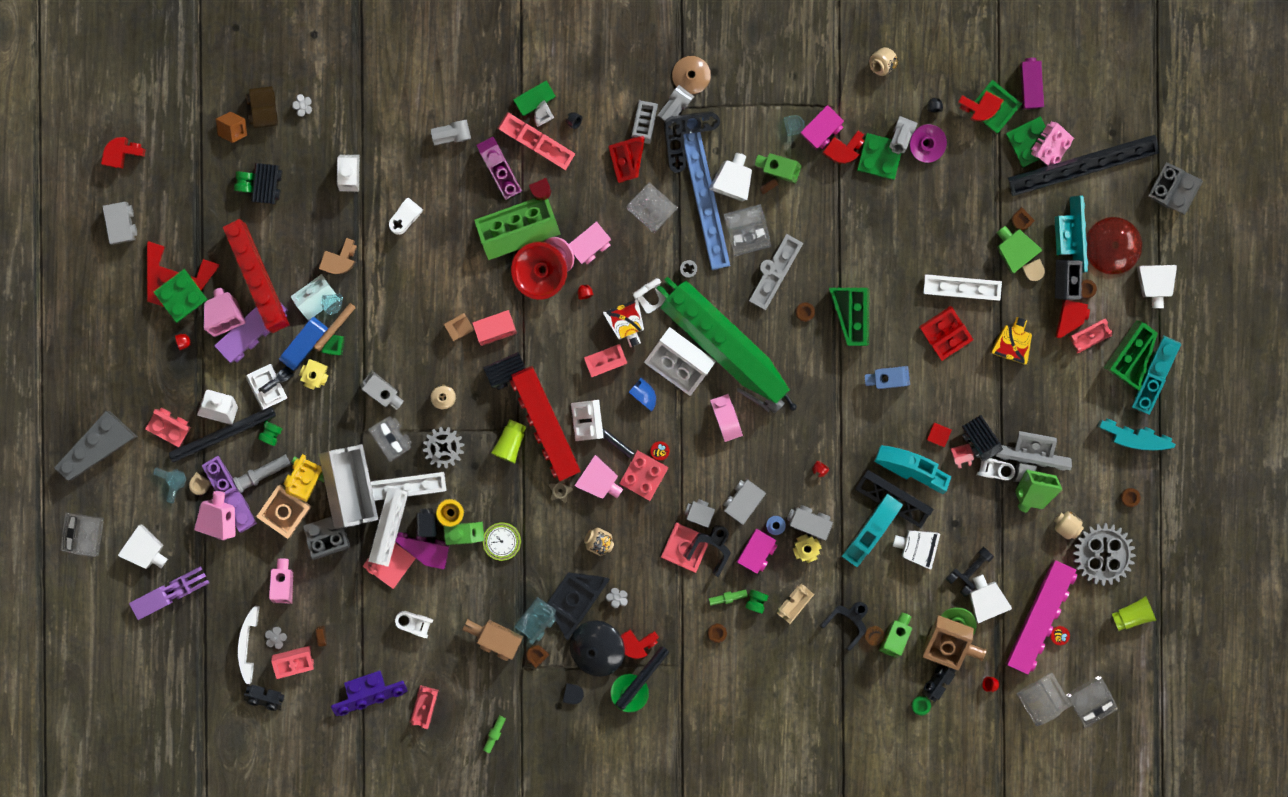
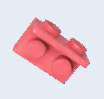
[145,408,191,447]

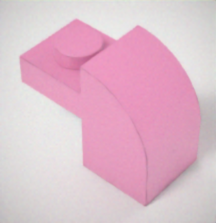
[710,394,743,442]

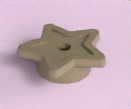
[549,480,573,503]

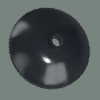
[570,620,625,677]

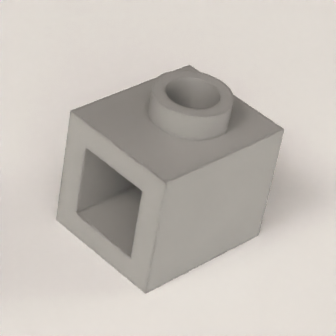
[684,499,715,527]

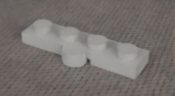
[749,234,803,310]

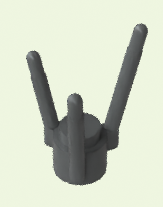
[737,388,785,414]

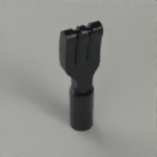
[260,366,294,394]

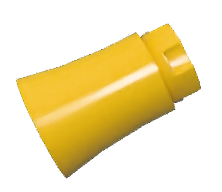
[437,499,464,526]

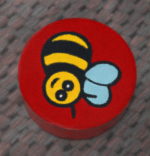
[650,441,670,461]
[1050,626,1070,645]

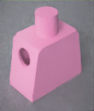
[204,288,246,337]
[575,455,623,499]
[195,491,235,540]
[269,559,293,604]

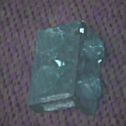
[515,597,556,644]

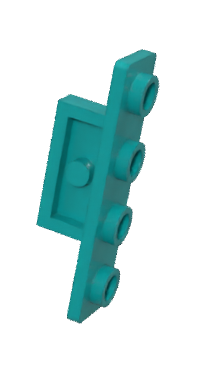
[1055,195,1088,273]

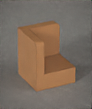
[444,313,474,341]

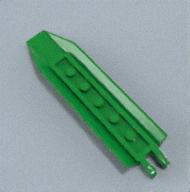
[656,277,790,404]

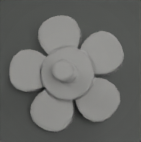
[292,94,312,117]
[606,588,628,608]
[265,627,287,649]

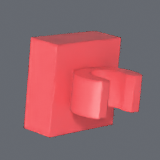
[951,444,974,469]

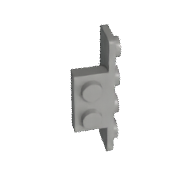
[995,431,1072,470]

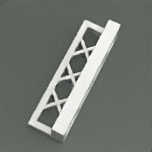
[369,487,408,567]

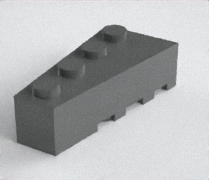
[54,411,138,481]

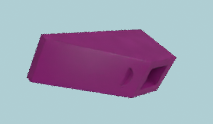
[476,137,522,200]
[396,532,450,569]

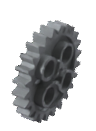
[1073,523,1136,586]

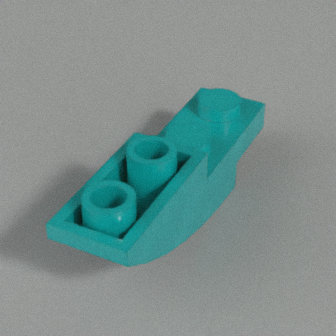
[1132,335,1181,415]
[1097,418,1176,450]
[874,445,951,494]
[842,493,903,568]

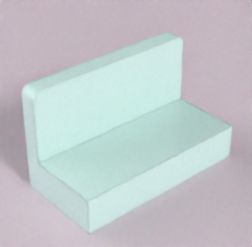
[291,274,339,320]

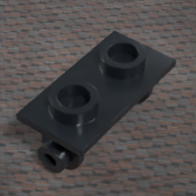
[921,664,956,702]
[244,685,285,711]

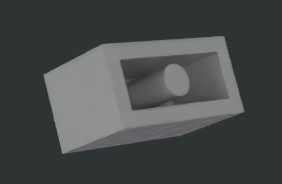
[103,202,137,245]

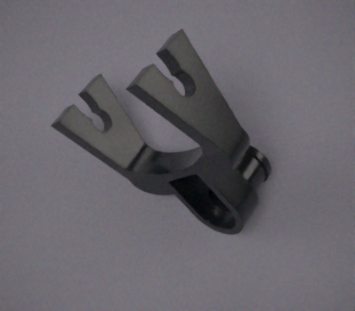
[683,525,731,577]
[819,602,868,651]

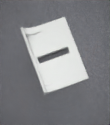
[246,364,287,410]
[571,400,603,441]

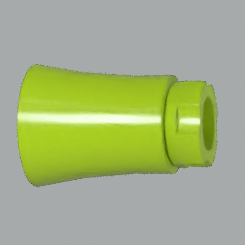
[491,420,526,464]
[1112,596,1156,631]

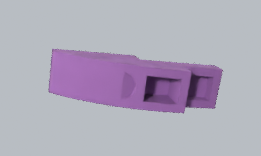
[202,456,257,533]

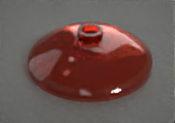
[1086,217,1142,275]

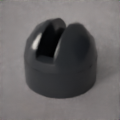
[927,98,943,113]
[565,112,582,129]

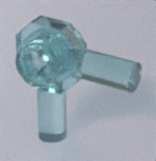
[153,468,186,503]

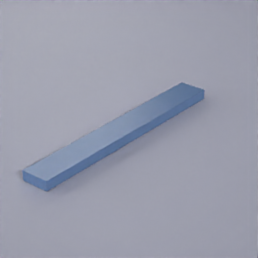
[683,118,730,270]

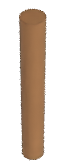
[313,303,355,351]

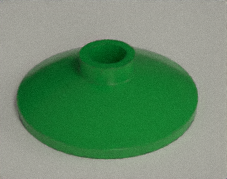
[611,674,649,712]

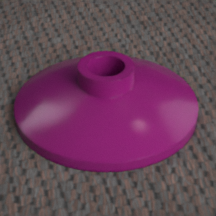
[909,124,947,163]

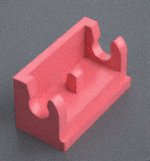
[473,310,517,346]
[1069,319,1113,353]
[584,344,627,377]
[271,646,314,679]
[410,685,439,729]

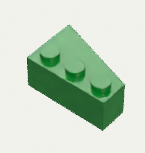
[829,288,869,346]
[1104,320,1158,391]

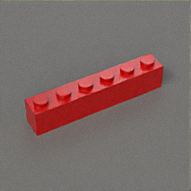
[223,219,290,333]
[510,366,581,481]

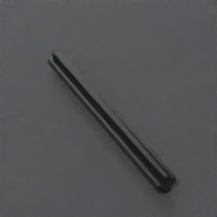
[169,407,276,462]

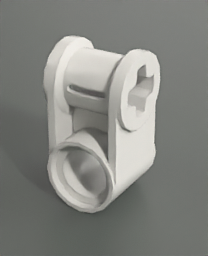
[389,198,423,235]
[977,458,1015,480]
[395,611,433,638]

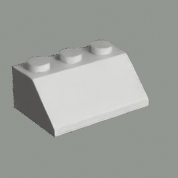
[644,327,716,396]

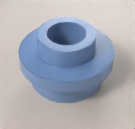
[766,516,786,535]

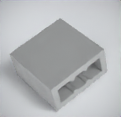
[787,505,833,540]

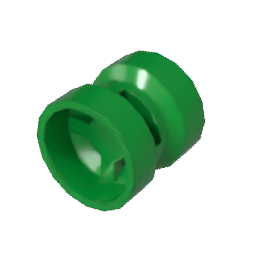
[234,171,254,193]
[258,421,283,446]
[745,589,769,614]

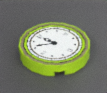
[483,522,521,561]

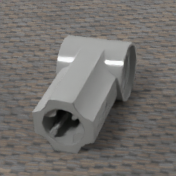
[657,85,694,123]
[889,116,918,154]
[431,120,471,145]

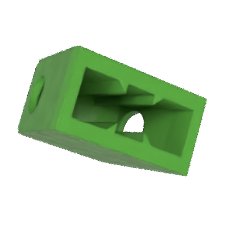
[755,153,802,184]
[996,226,1042,274]
[1016,470,1062,513]
[444,522,484,545]
[878,612,912,658]

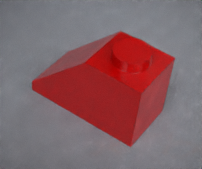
[1055,300,1090,338]

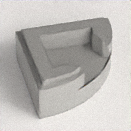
[534,100,554,127]

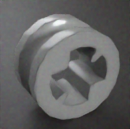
[680,260,697,278]

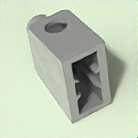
[360,371,404,410]

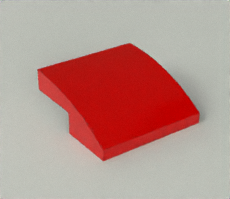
[919,306,973,361]

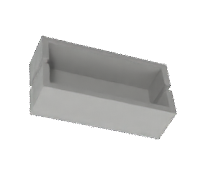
[319,444,378,529]

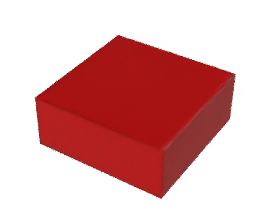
[927,422,952,447]

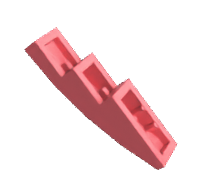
[497,112,575,170]

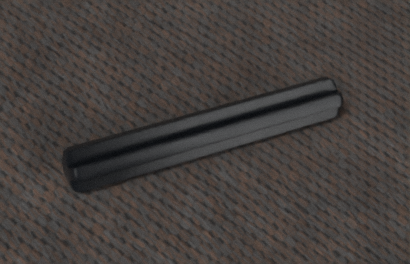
[616,646,669,710]

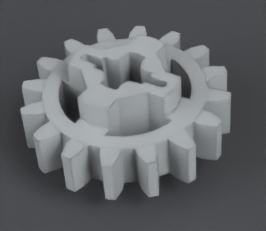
[423,427,465,468]

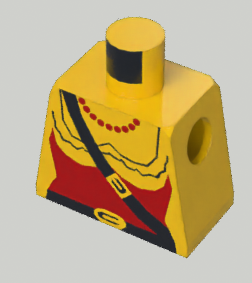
[990,317,1032,365]

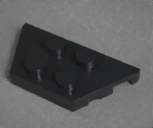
[547,572,610,640]

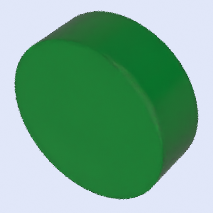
[911,696,931,716]

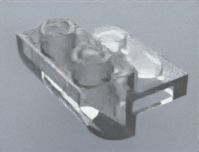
[626,182,678,234]
[1017,672,1071,726]

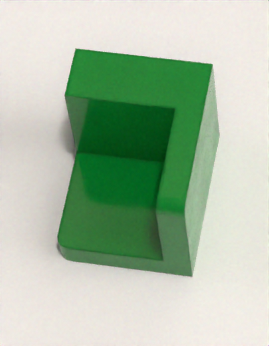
[321,335,345,356]

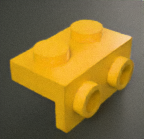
[284,454,322,502]

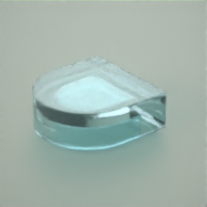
[783,115,805,137]
[322,294,343,315]

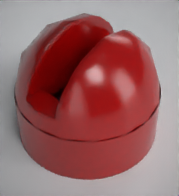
[577,285,594,300]
[175,334,190,350]
[812,461,830,477]
[982,676,999,692]

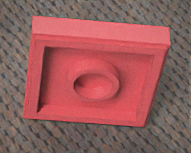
[661,522,709,573]

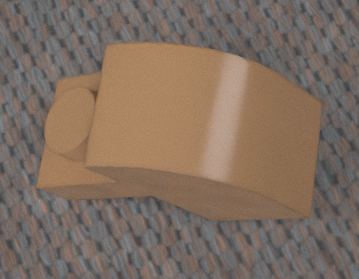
[319,238,357,274]

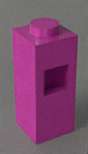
[1020,58,1044,110]

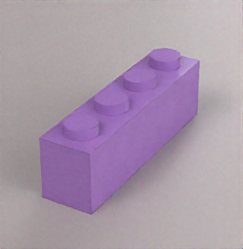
[215,302,288,363]

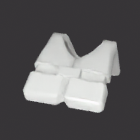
[633,278,666,313]

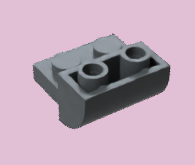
[1149,162,1203,215]
[303,516,350,560]

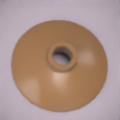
[672,56,711,94]

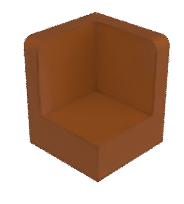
[216,112,247,143]

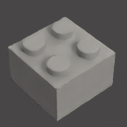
[723,479,766,524]

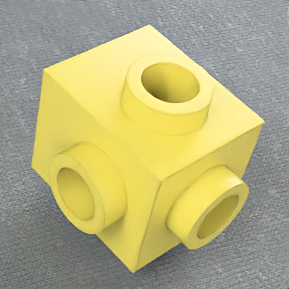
[299,359,328,390]
[793,534,822,563]

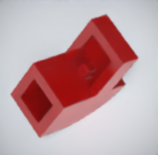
[957,91,1003,122]
[822,130,864,164]
[101,137,146,169]
[621,629,659,658]

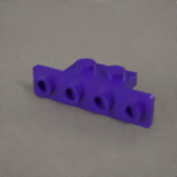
[331,671,408,716]

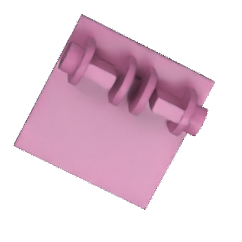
[1031,121,1074,166]

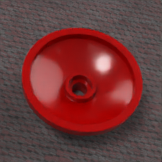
[511,242,567,300]

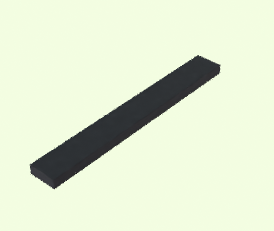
[1008,135,1159,196]

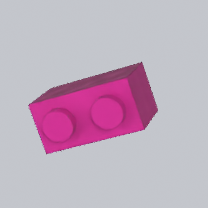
[800,105,844,150]
[737,529,777,574]

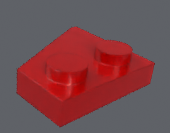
[608,136,645,183]

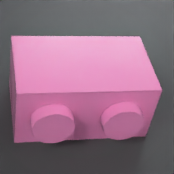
[569,222,611,264]

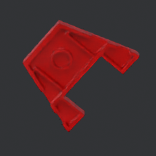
[147,241,220,307]

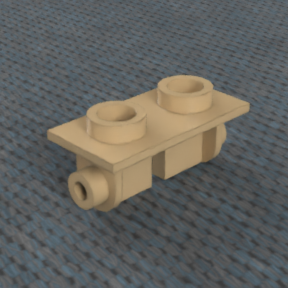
[777,584,815,624]

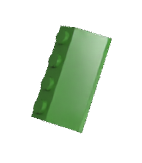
[474,198,561,260]

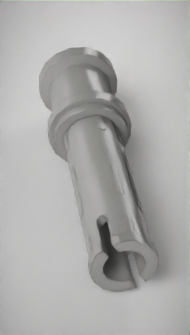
[233,454,291,493]

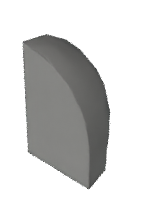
[1014,463,1037,482]

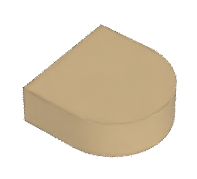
[1022,259,1045,281]
[189,472,212,495]

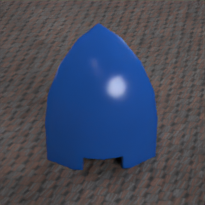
[629,378,656,411]

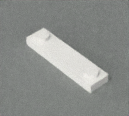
[923,275,1002,301]
[371,472,447,501]

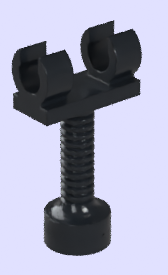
[946,547,994,597]

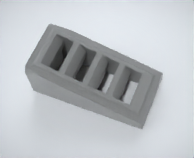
[632,100,658,144]

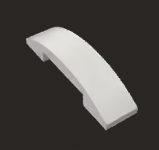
[238,606,259,684]

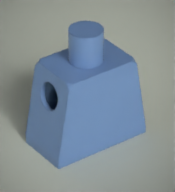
[865,366,910,389]

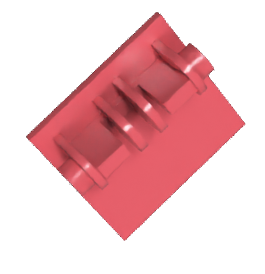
[619,450,669,501]
[363,543,416,589]

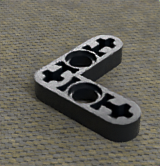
[664,111,720,173]

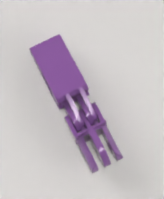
[129,566,209,620]

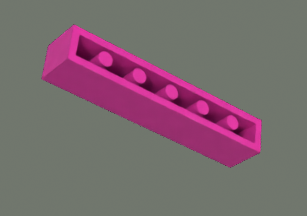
[1005,559,1077,675]

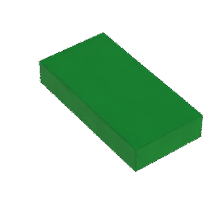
[513,80,556,116]

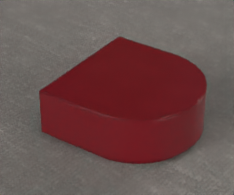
[529,178,551,201]

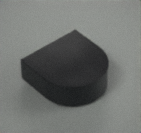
[563,683,584,704]

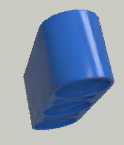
[279,316,328,371]

